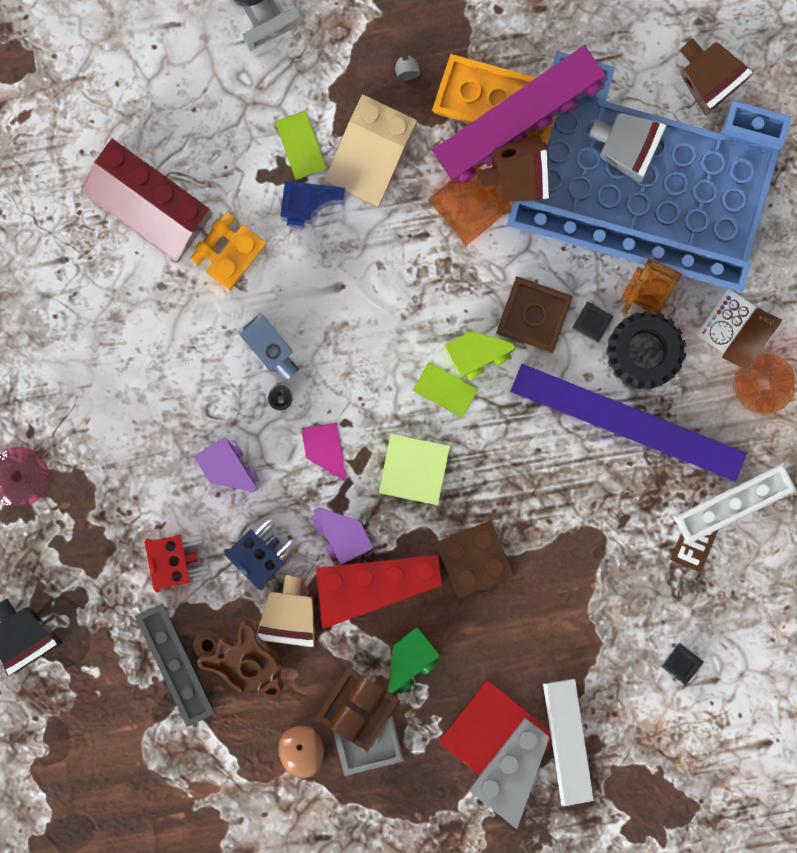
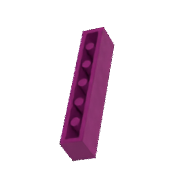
[432,45,608,184]

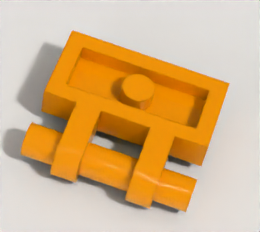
[189,212,267,291]

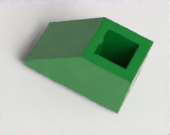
[388,626,440,694]

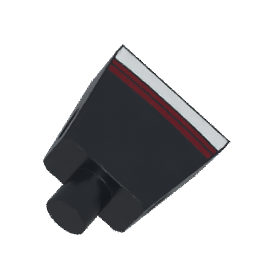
[0,598,62,676]

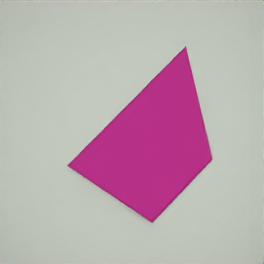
[301,423,347,482]

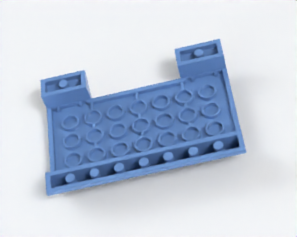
[507,51,792,292]

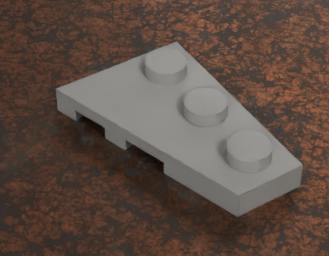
[468,718,550,829]

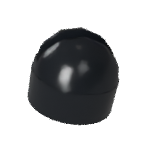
[268,385,292,410]

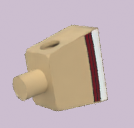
[257,575,315,647]

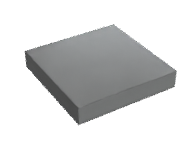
[333,715,404,776]

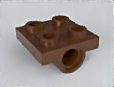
[315,667,401,753]

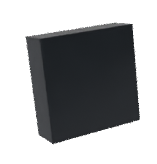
[572,301,613,343]
[660,643,704,686]

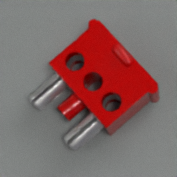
[144,535,209,592]

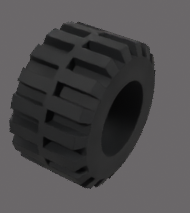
[606,311,686,390]

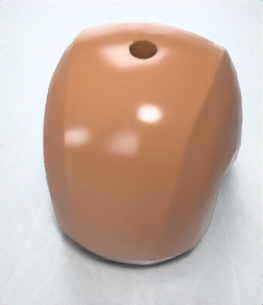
[278,726,324,778]

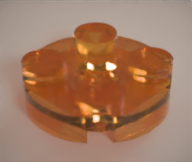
[733,354,795,414]

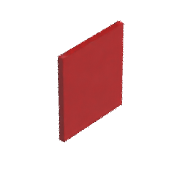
[438,680,552,775]

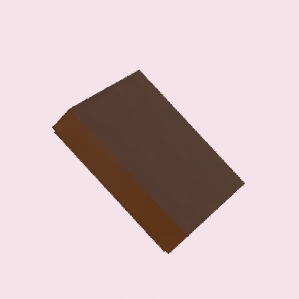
[496,276,573,354]

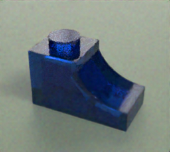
[280,180,346,228]

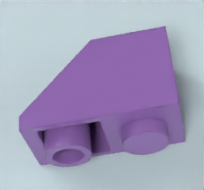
[194,437,260,492]
[311,507,374,565]

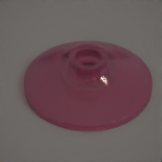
[0,447,50,507]

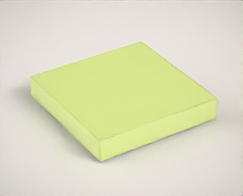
[379,434,450,505]

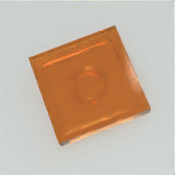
[428,168,512,246]

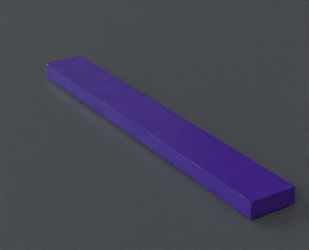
[510,363,747,482]

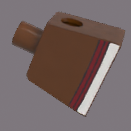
[679,39,754,115]
[476,134,549,202]

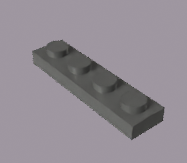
[135,603,215,727]

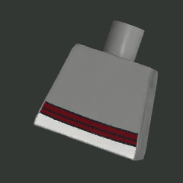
[589,113,667,183]

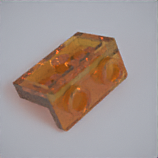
[621,258,682,314]

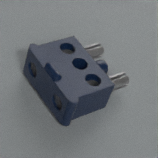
[224,518,296,591]

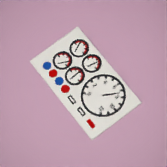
[696,289,756,353]

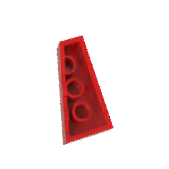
[316,555,442,629]

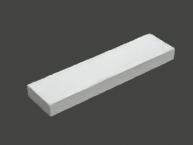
[674,464,797,544]
[543,679,594,806]

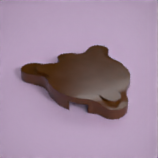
[197,620,283,698]

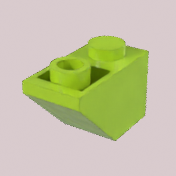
[444,331,515,381]

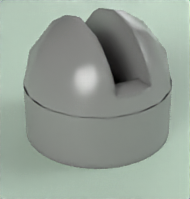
[395,56,420,81]

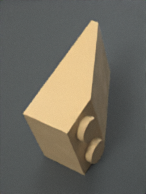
[324,94,417,208]

